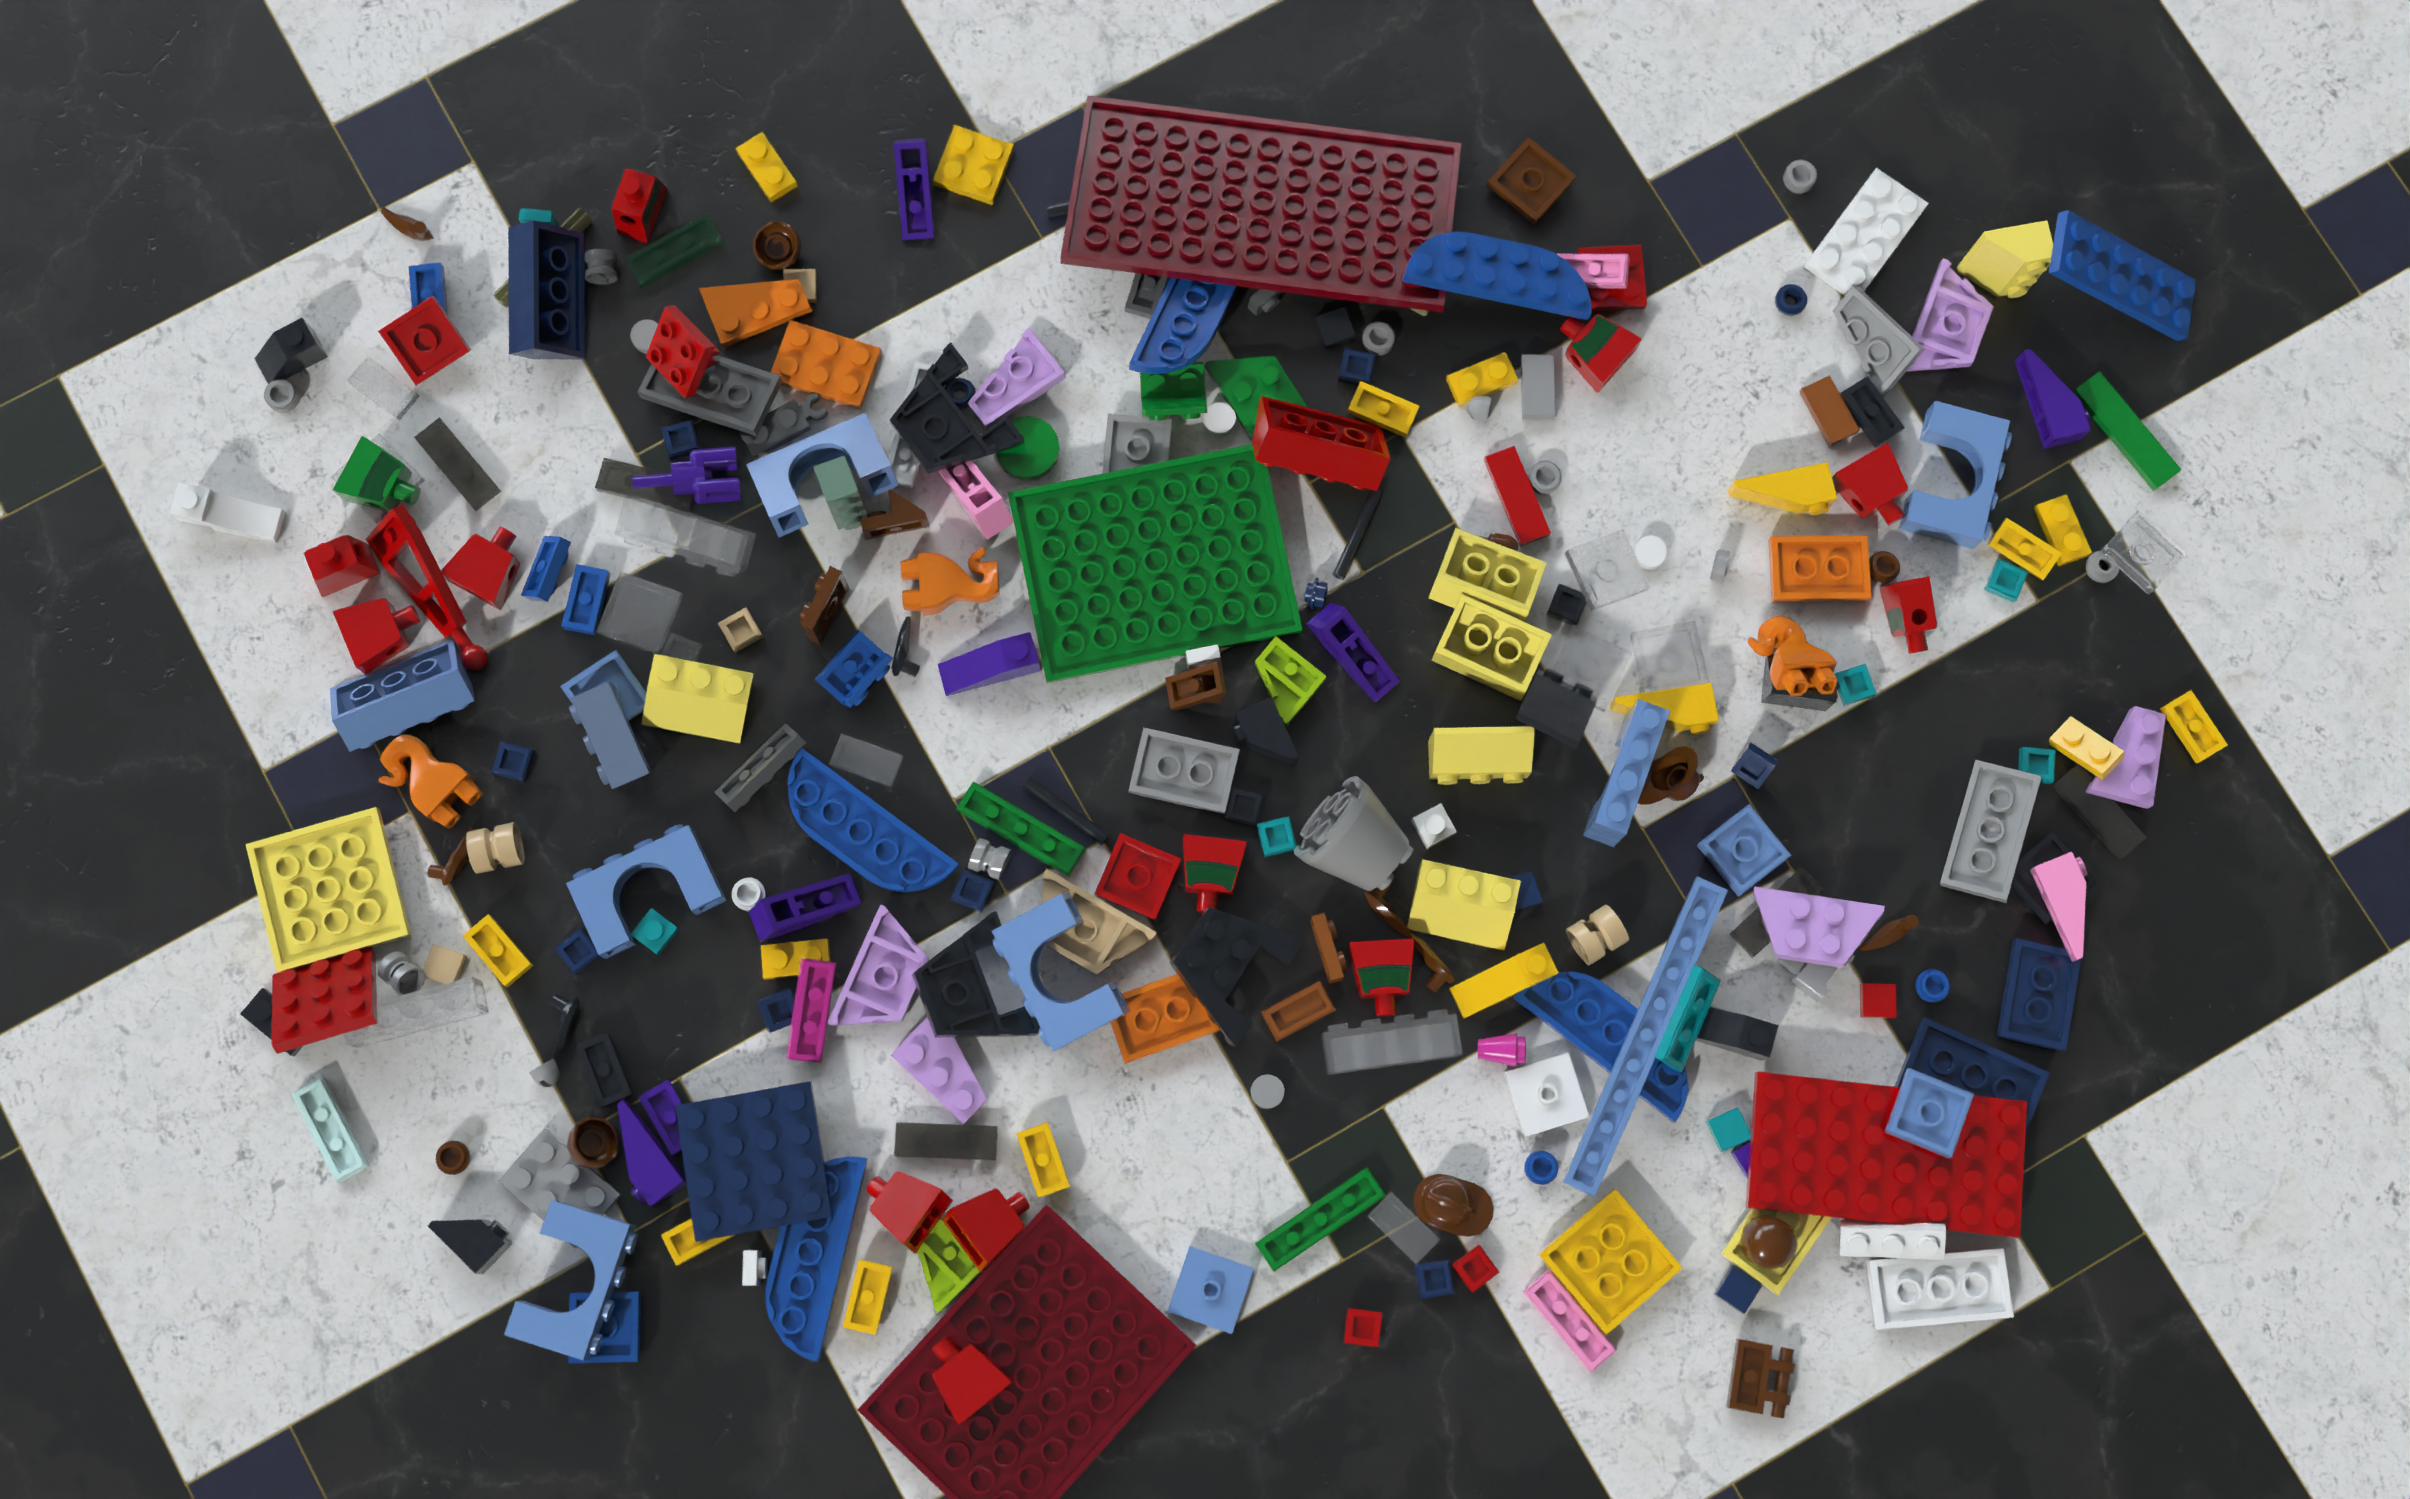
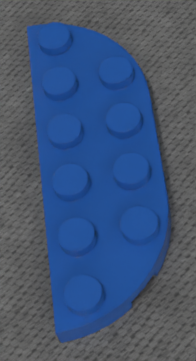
[1402,232,1592,320]
[1129,278,1238,374]
[787,747,960,892]
[1513,972,1689,1123]
[765,1157,868,1362]

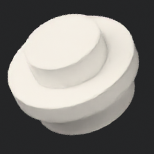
[732,878,766,911]

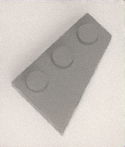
[1833,286,1925,398]

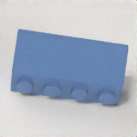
[330,639,475,752]

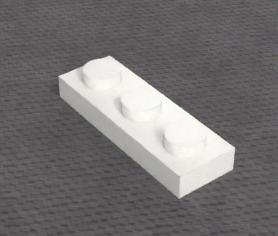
[1839,1220,1946,1260]

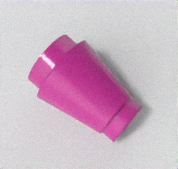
[1478,1033,1526,1067]

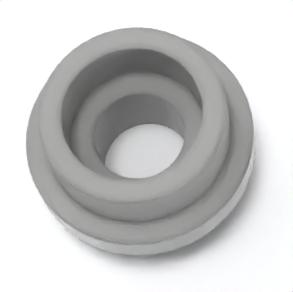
[2086,550,2119,583]

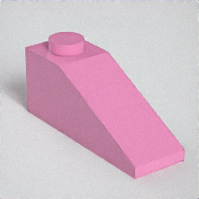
[938,461,1014,540]
[2030,852,2088,962]

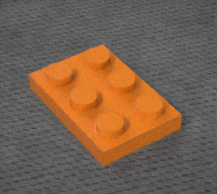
[771,320,882,410]
[1768,535,1871,602]
[1110,974,1220,1064]

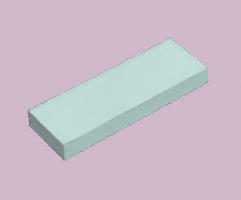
[291,1077,370,1183]

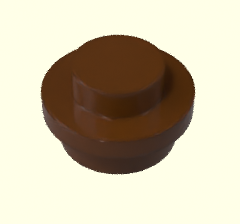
[1869,551,1900,583]
[436,1141,471,1175]

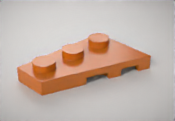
[699,279,812,348]

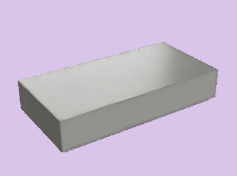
[1521,355,1555,419]

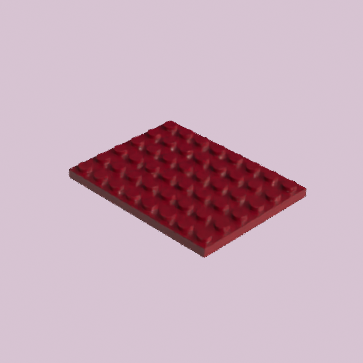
[857,1204,1197,1499]

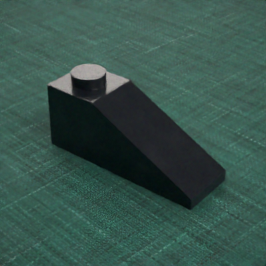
[1696,1007,1779,1061]

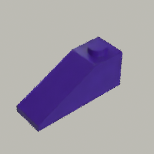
[893,138,934,240]
[2015,349,2091,449]
[1307,603,1400,702]
[937,632,1041,696]
[748,873,862,942]
[617,1100,687,1208]

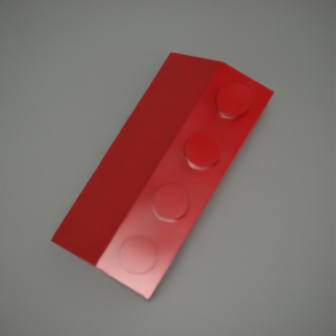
[1252,396,1391,491]

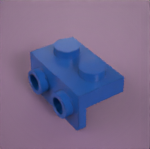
[814,630,893,707]

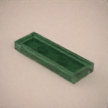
[623,213,724,288]

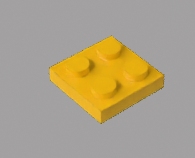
[933,125,1014,205]

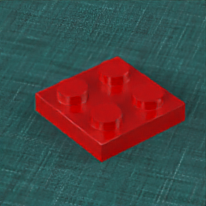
[1577,245,1647,312]
[378,296,472,386]
[1094,833,1181,921]

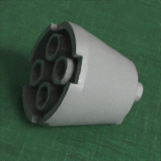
[1294,776,1413,891]

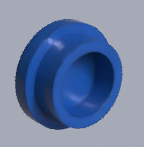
[1915,969,1950,1003]
[1524,1151,1558,1185]

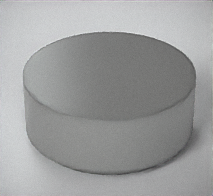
[1783,160,1817,193]
[630,320,658,354]
[1362,322,1395,355]
[264,379,300,413]
[1528,461,1561,495]
[1710,549,1730,583]
[1250,1075,1284,1109]

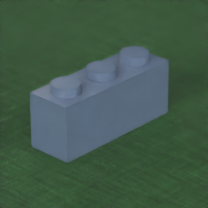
[569,682,651,789]

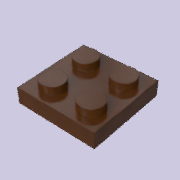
[1487,137,1576,225]
[800,566,849,645]

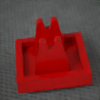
[645,305,721,398]

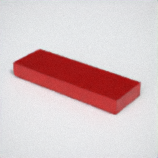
[1484,446,1551,546]

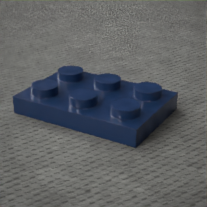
[1997,938,2081,1051]

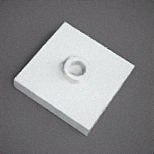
[1504,1053,1590,1137]

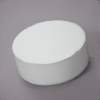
[1204,402,1236,436]
[1633,535,1667,570]

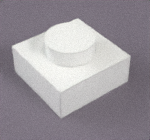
[1185,644,1221,670]
[1411,804,1457,849]
[742,1250,768,1286]

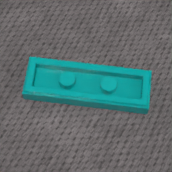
[1654,965,1721,1072]

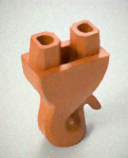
[900,547,1000,616]
[1747,616,1838,696]
[379,734,483,829]

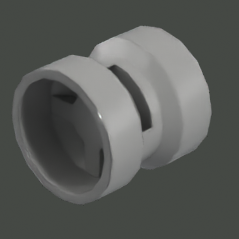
[968,838,1011,880]
[378,951,426,997]

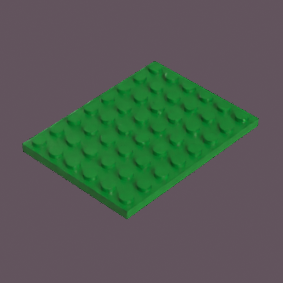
[1008,444,1302,683]

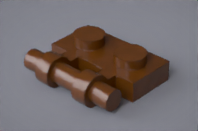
[1726,1339,1796,1418]

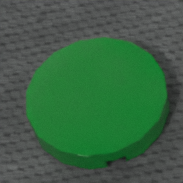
[996,416,1060,480]

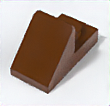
[860,489,929,540]
[1165,661,1227,710]

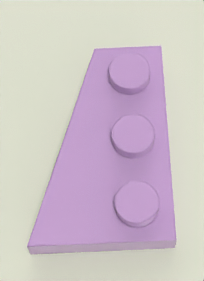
[968,327,1066,430]
[2085,706,2166,809]
[891,1017,988,1125]

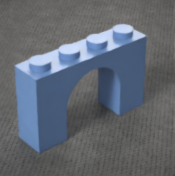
[1899,401,2012,549]
[746,413,899,537]
[1583,699,1670,847]
[566,824,727,959]
[992,892,1130,1051]
[504,1200,638,1360]

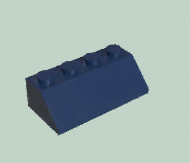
[508,220,585,360]

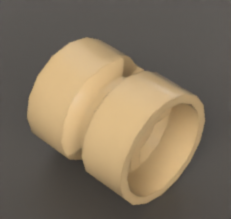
[466,822,525,874]
[1566,905,1629,966]

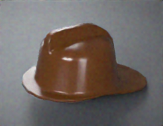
[1638,746,1704,805]
[1413,1174,1494,1237]

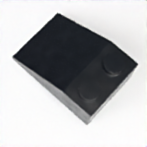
[1516,668,1597,749]

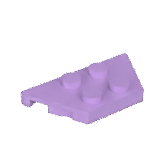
[1907,258,1993,371]
[1753,886,1885,968]
[827,905,929,1026]

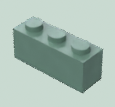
[814,455,867,530]

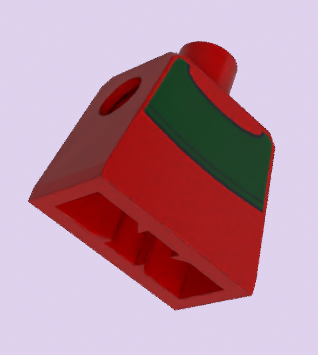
[611,169,668,244]
[1560,314,1642,393]
[1879,576,1937,654]
[1183,834,1246,913]
[1348,938,1414,1017]

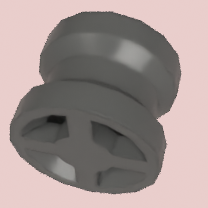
[585,249,618,284]

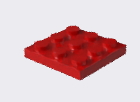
[271,947,377,1054]

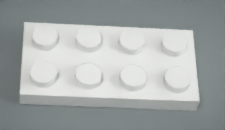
[1803,168,1928,296]
[1866,1248,2014,1330]

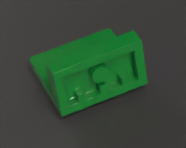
[1140,361,1207,421]

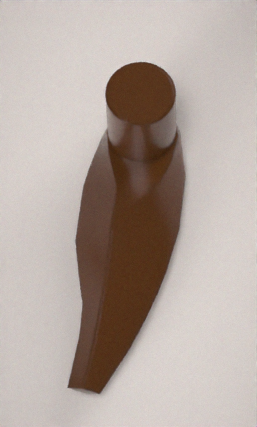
[381,207,434,241]
[428,827,474,886]
[1364,884,1411,937]
[1859,914,1919,951]
[1409,933,1454,994]

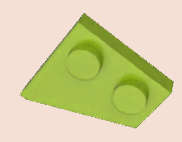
[1255,636,1327,727]
[917,1219,980,1313]

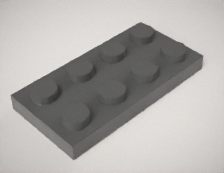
[637,356,783,436]

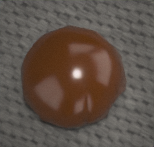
[753,221,801,270]
[567,1117,619,1169]
[1740,1216,1798,1270]

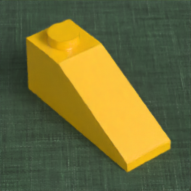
[1728,462,1837,516]
[1610,683,1719,735]
[1449,943,1559,1019]

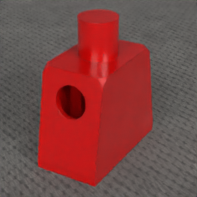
[1832,443,1908,526]
[441,526,520,610]
[304,535,381,597]
[333,598,421,674]
[867,1171,953,1254]
[942,1188,1030,1272]
[931,1336,1013,1425]

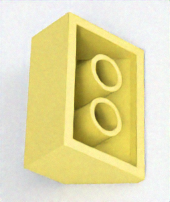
[1957,220,2053,298]
[1429,528,1547,622]
[1431,594,1552,701]
[642,654,754,744]
[1428,726,1535,785]
[1407,860,1521,951]

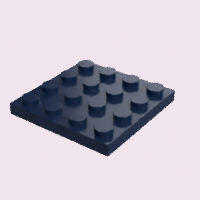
[1894,1017,2049,1135]
[675,1081,833,1242]

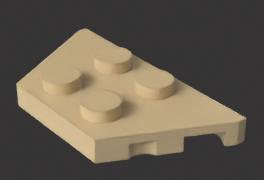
[1041,869,1157,976]

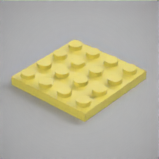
[245,807,412,973]

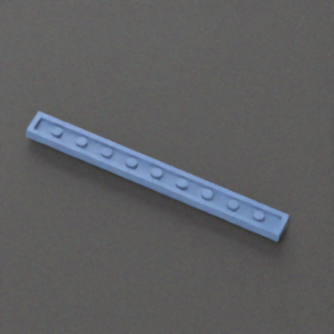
[1562,876,1728,1197]

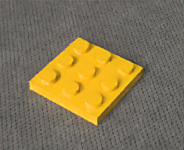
[1538,1188,1683,1335]

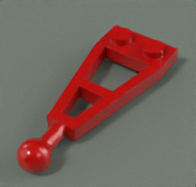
[365,504,488,671]

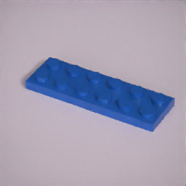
[2049,210,2196,341]

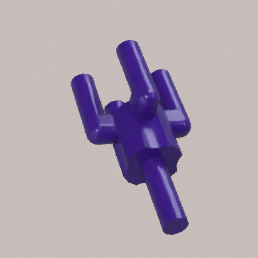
[632,446,740,504]

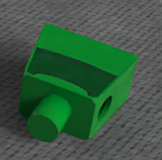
[333,436,421,512]

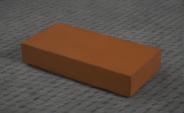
[1799,375,1860,447]
[1261,981,1336,1042]

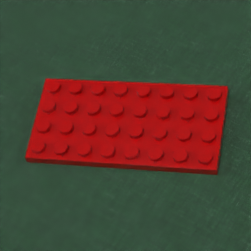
[1745,1072,2027,1238]

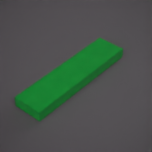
[2073,371,2181,491]
[956,781,1086,877]
[1255,1168,1386,1272]

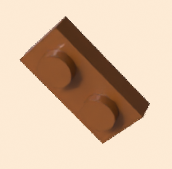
[1310,913,1347,984]

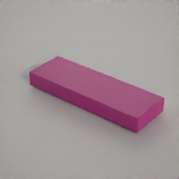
[786,958,836,1063]

